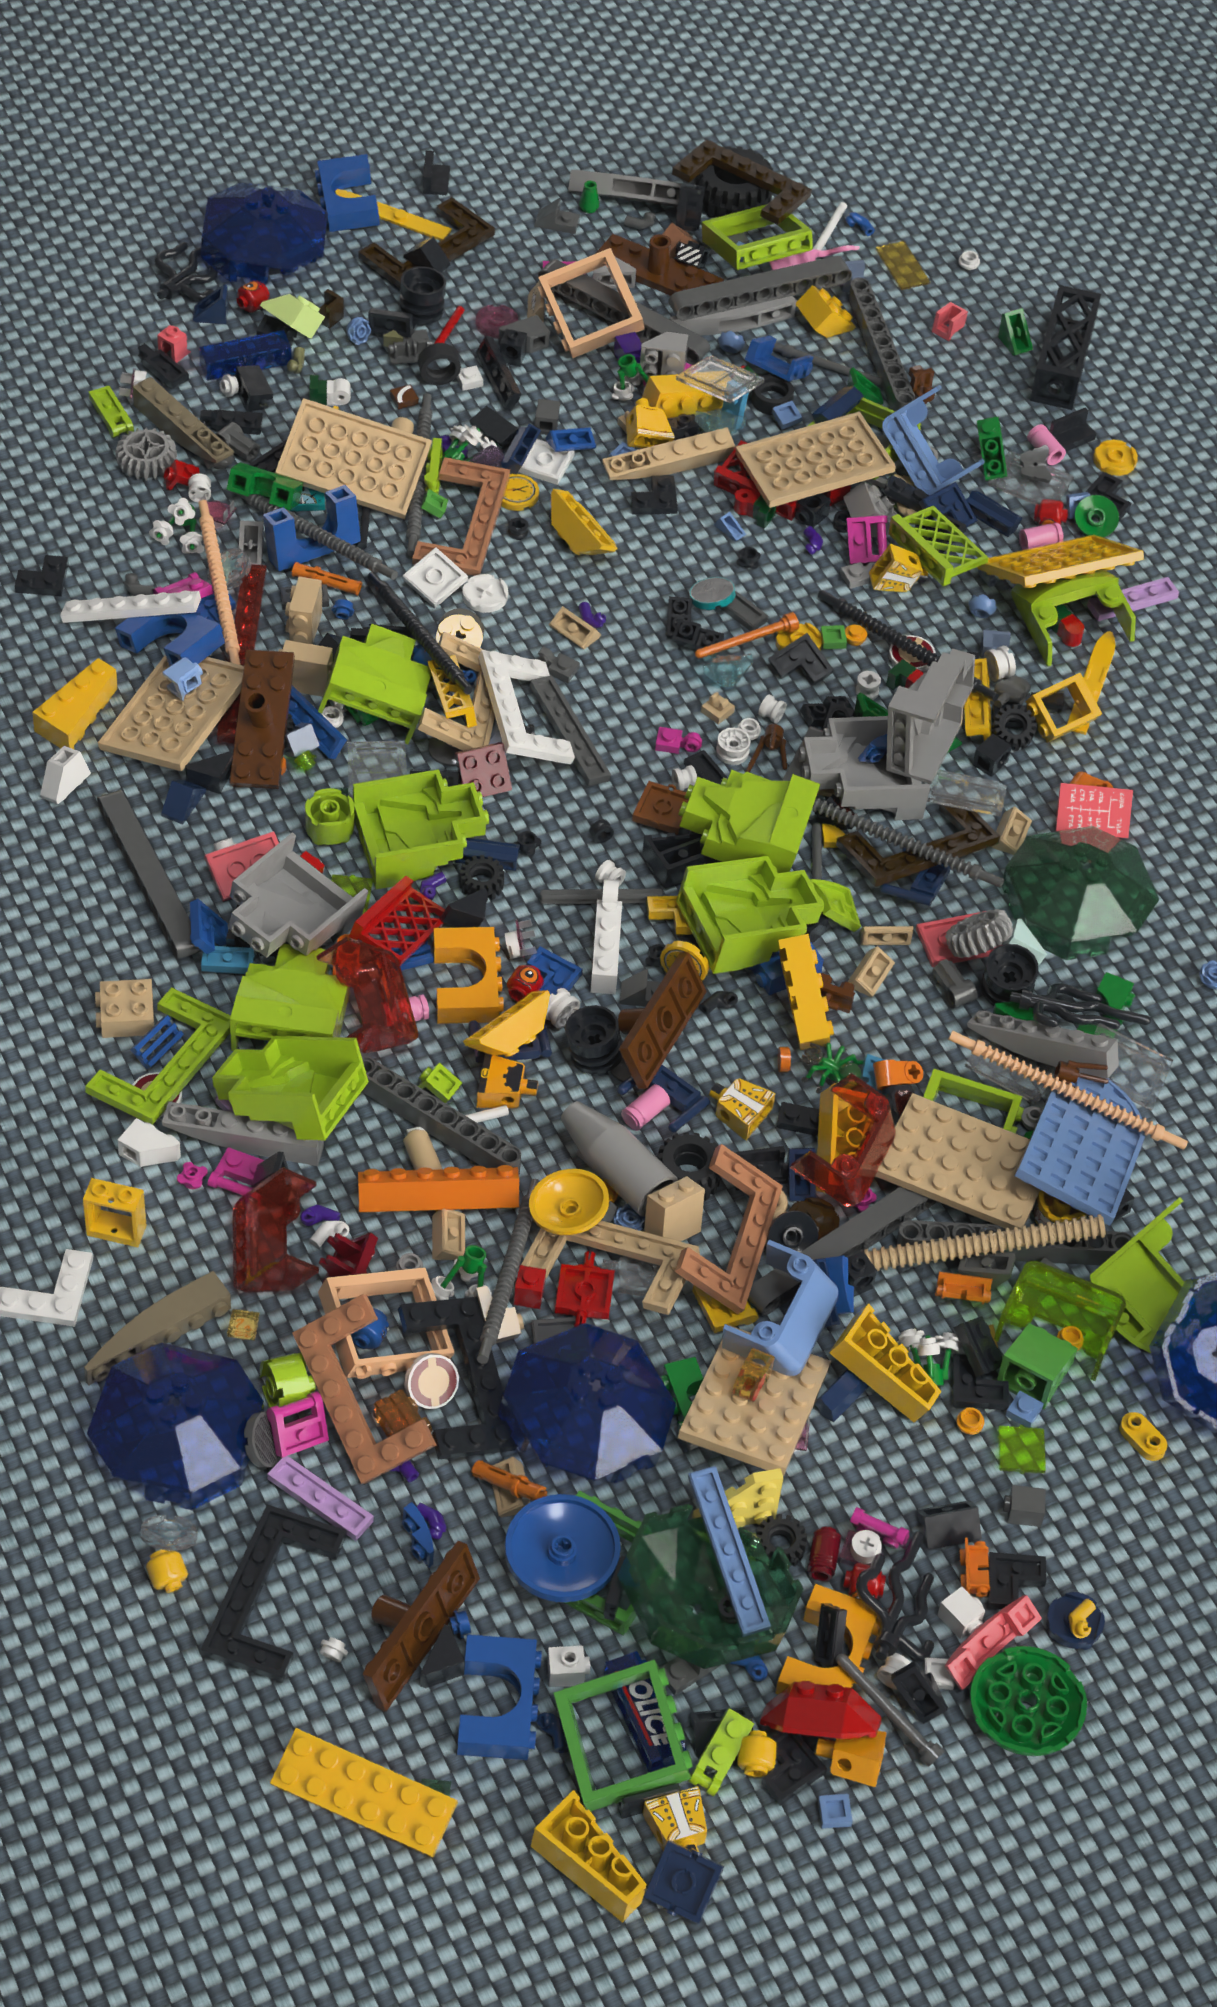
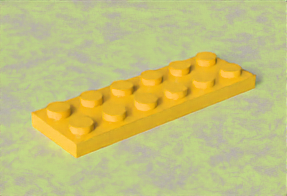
[270,1728,458,1858]

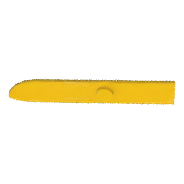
[335,189,452,241]
[1067,631,1115,735]

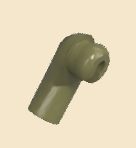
[287,347,305,374]

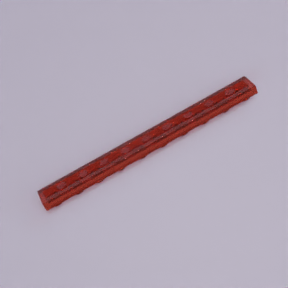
[217,564,267,744]

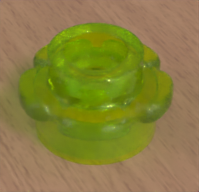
[294,750,317,772]

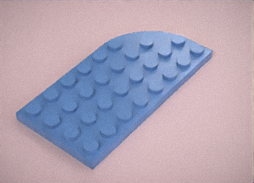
[1015,1077,1145,1226]

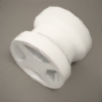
[188,474,211,503]
[856,671,881,700]
[758,694,787,724]
[672,765,697,791]
[595,860,626,886]
[877,1653,911,1689]

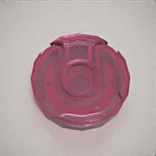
[475,305,518,339]

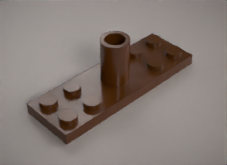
[595,234,724,296]
[230,650,295,789]
[618,952,707,1089]
[362,1541,480,1712]

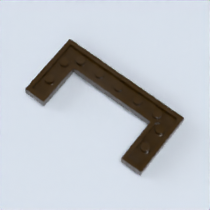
[672,139,812,225]
[358,197,495,289]
[836,796,1000,887]

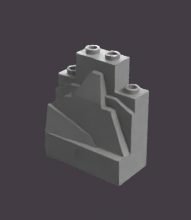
[886,648,975,784]
[798,716,930,820]
[228,832,368,958]

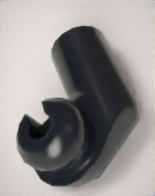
[699,991,738,1014]

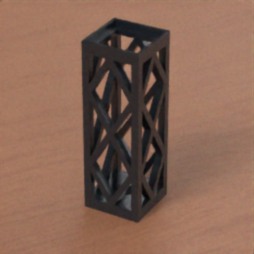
[1030,285,1101,410]

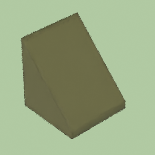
[383,330,403,347]

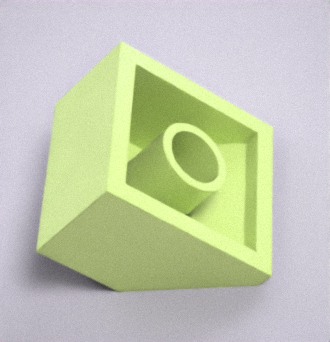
[260,294,325,339]

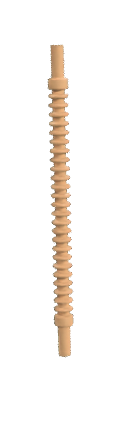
[198,499,241,665]
[948,1030,1188,1150]

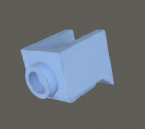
[162,657,203,701]

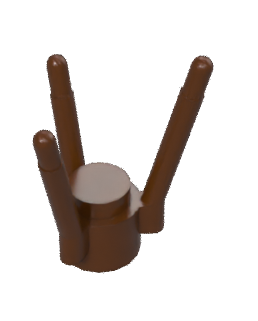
[746,724,787,773]
[1054,1060,1109,1091]

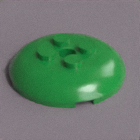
[970,1646,1087,1756]

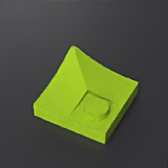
[811,879,861,932]

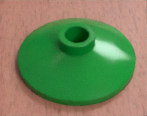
[1074,495,1119,538]

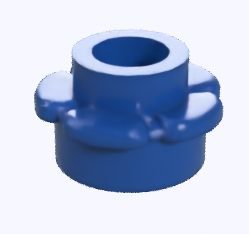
[331,599,354,620]
[450,1610,471,1638]

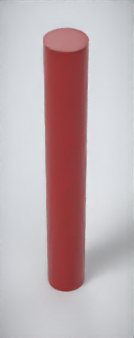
[434,306,465,344]

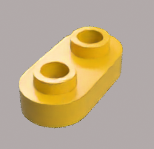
[1119,1412,1167,1461]

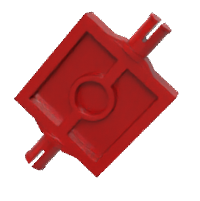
[555,1251,615,1331]

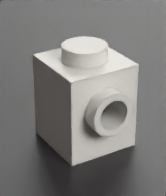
[937,1587,985,1640]
[547,1646,590,1687]

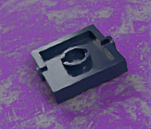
[644,1840,725,1924]

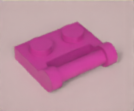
[846,516,888,565]
[153,572,214,598]
[208,1147,264,1204]
[267,1391,329,1458]
[850,1507,909,1549]

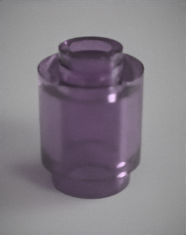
[469,445,504,467]

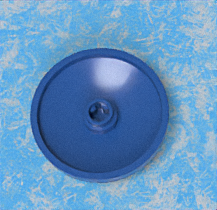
[505,1494,620,1602]

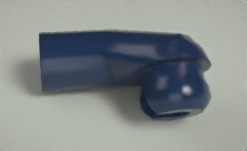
[537,1712,569,1753]

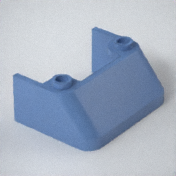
[882,385,985,495]
[722,1240,838,1376]

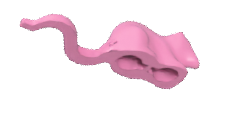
[769,245,859,270]

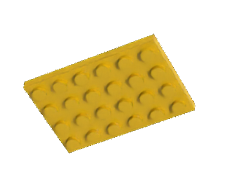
[977,535,1144,588]

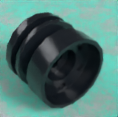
[399,267,446,324]
[981,944,1039,1006]
[565,1005,622,1075]

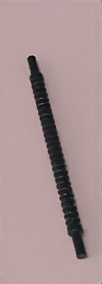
[367,572,473,694]
[818,590,999,702]

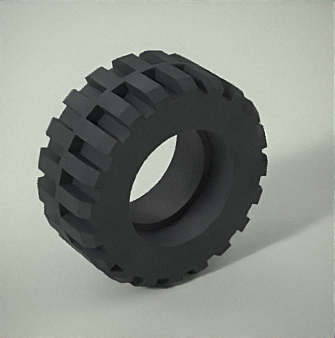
[694,146,774,218]

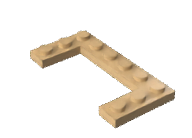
[418,631,495,751]
[521,1221,700,1315]

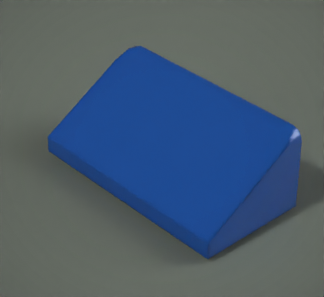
[546,428,596,452]

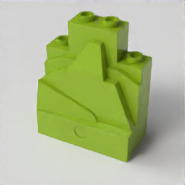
[318,623,431,744]
[353,769,489,890]
[678,770,820,873]
[676,856,824,974]
[230,944,350,1051]
[212,1036,369,1141]

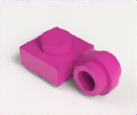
[655,727,702,754]

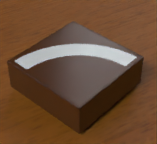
[390,384,419,410]

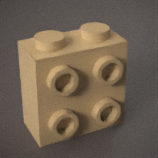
[285,577,322,645]
[279,640,333,697]
[95,979,154,1038]
[644,1176,705,1242]

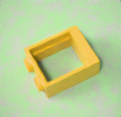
[1025,673,1102,743]
[83,1178,147,1247]

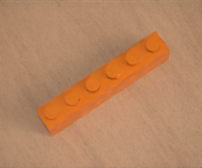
[358,1165,519,1212]

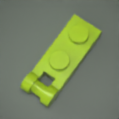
[88,385,134,438]
[424,438,443,494]
[688,1708,755,1797]

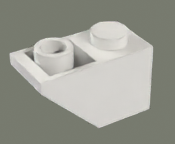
[40,746,91,804]
[118,1118,181,1167]

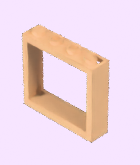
[537,248,645,359]
[318,1268,455,1379]

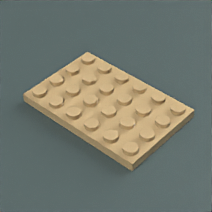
[275,398,432,519]
[736,412,895,508]
[98,655,244,771]
[873,1093,1041,1230]
[678,1325,831,1476]

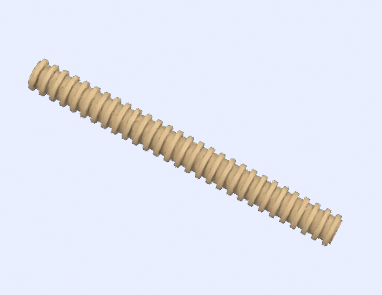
[864,1214,1106,1272]

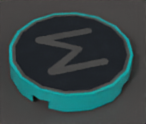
[690,577,736,610]

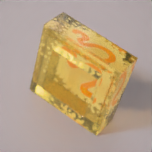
[227,1309,260,1341]

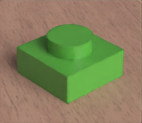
[421,489,448,519]
[820,625,847,649]

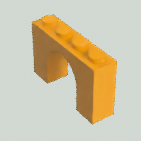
[433,927,504,1024]
[775,1584,881,1695]

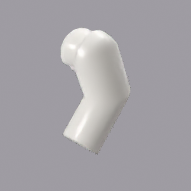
[309,1221,349,1248]

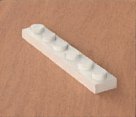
[60,591,201,623]

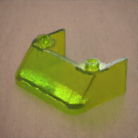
[994,1261,1126,1381]

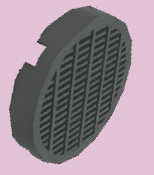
[244,1411,282,1468]

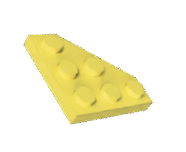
[691,1468,783,1535]

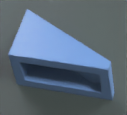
[714,512,746,542]

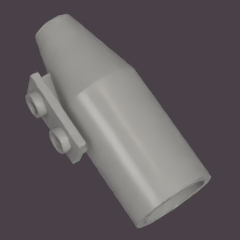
[561,1101,678,1216]

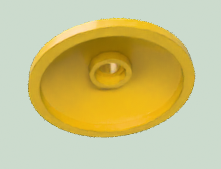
[529,1169,609,1235]

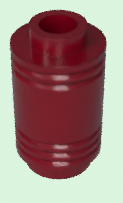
[807,1526,841,1582]

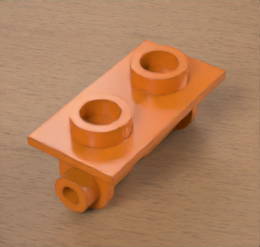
[935,1271,992,1304]
[960,1537,990,1597]

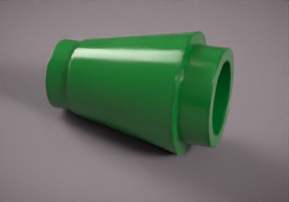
[579,181,600,213]

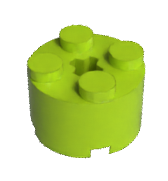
[305,788,354,845]
[260,1352,315,1408]

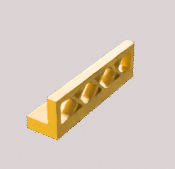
[427,655,477,728]
[964,658,992,741]

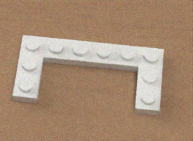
[478,650,575,764]
[0,1249,93,1327]

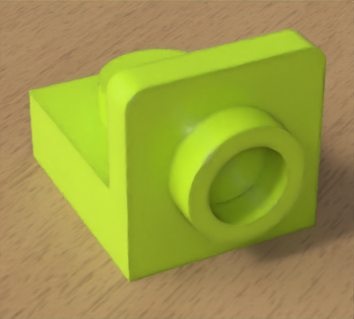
[418,1062,462,1103]

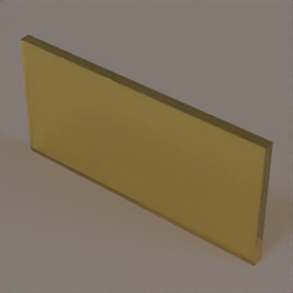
[876,241,930,290]

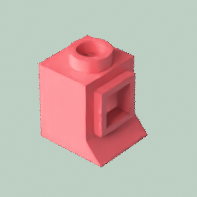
[932,302,968,341]
[157,325,191,363]

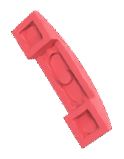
[945,1595,1042,1690]

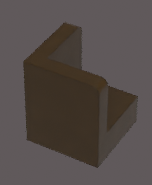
[318,289,344,329]

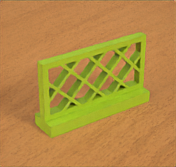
[888,506,989,587]

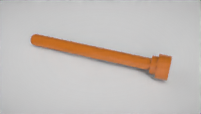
[695,612,799,659]

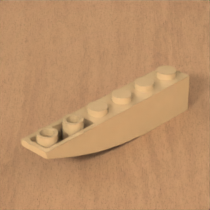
[602,427,735,480]

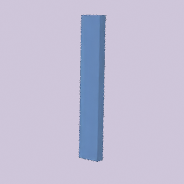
[688,1466,771,1637]

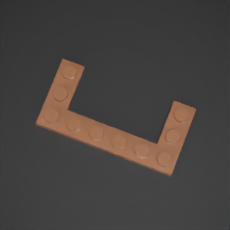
[412,457,510,576]
[675,1144,783,1314]
[292,1294,436,1484]

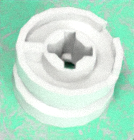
[984,646,1016,682]
[716,727,751,765]
[546,988,580,1029]

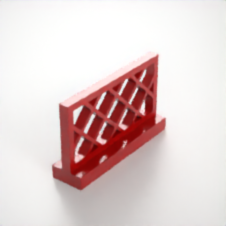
[714,440,798,521]
[348,875,445,966]

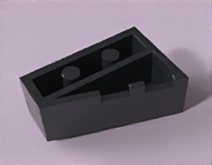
[642,831,722,889]

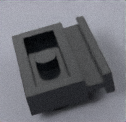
[953,1316,1003,1377]

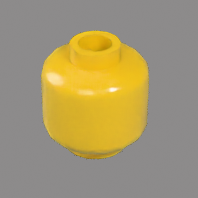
[146,1548,188,1593]
[737,1730,777,1777]

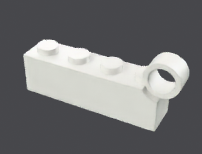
[590,880,622,995]

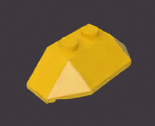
[551,489,617,555]
[463,990,550,1057]

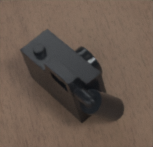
[667,414,709,440]

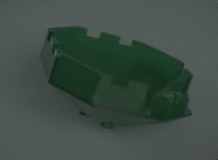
[1002,826,1159,961]
[617,1504,804,1669]

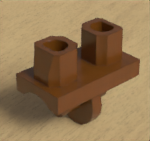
[909,365,935,404]
[820,973,855,1015]

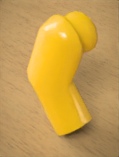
[1068,1599,1096,1639]

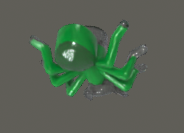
[800,1043,863,1094]

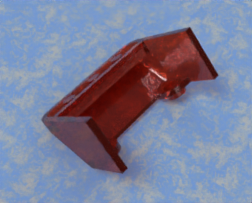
[317,937,419,1054]
[790,1073,896,1207]
[233,1167,319,1293]

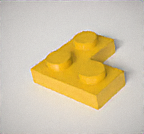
[647,896,692,935]

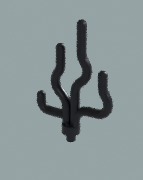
[154,232,233,301]
[1010,983,1151,1030]
[856,1531,934,1660]

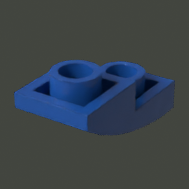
[858,734,887,763]
[825,1256,854,1315]
[402,1502,434,1567]

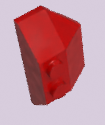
[760,1681,881,1739]

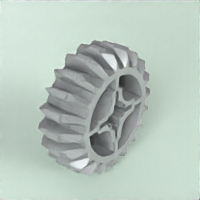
[115,427,177,481]
[945,909,1013,958]

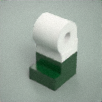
[310,375,351,406]

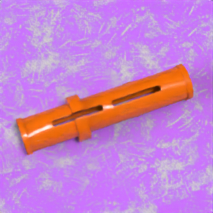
[292,562,362,596]
[472,1460,547,1501]

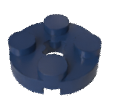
[1046,1592,1105,1650]

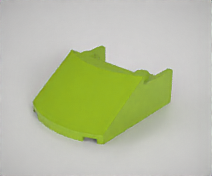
[1011,569,1136,666]
[1090,1197,1217,1357]

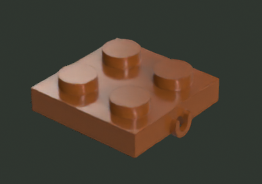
[632,781,689,835]

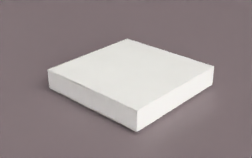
[518,439,575,485]
[402,547,468,608]

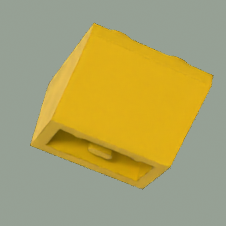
[796,285,856,338]

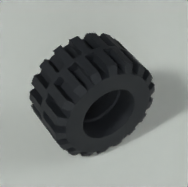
[657,1132,721,1201]

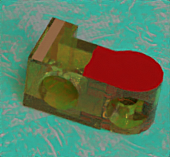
[732,1348,775,1402]

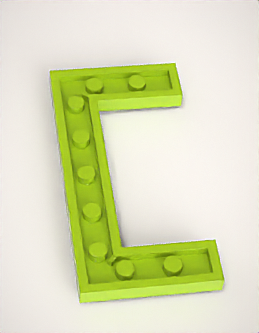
[85,987,231,1125]

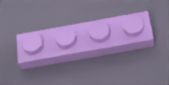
[1087,577,1179,621]
[267,1456,374,1541]

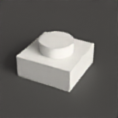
[457,366,483,391]

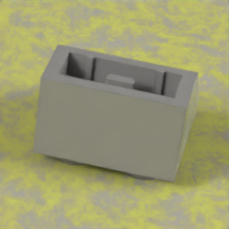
[639,332,688,380]
[843,481,897,537]

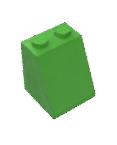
[997,1323,1078,1409]

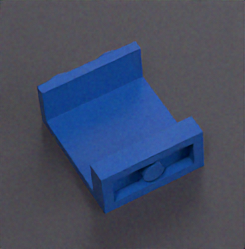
[744,335,814,381]

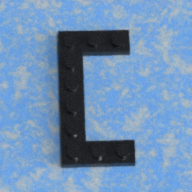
[398,1297,519,1460]
[201,1504,347,1683]

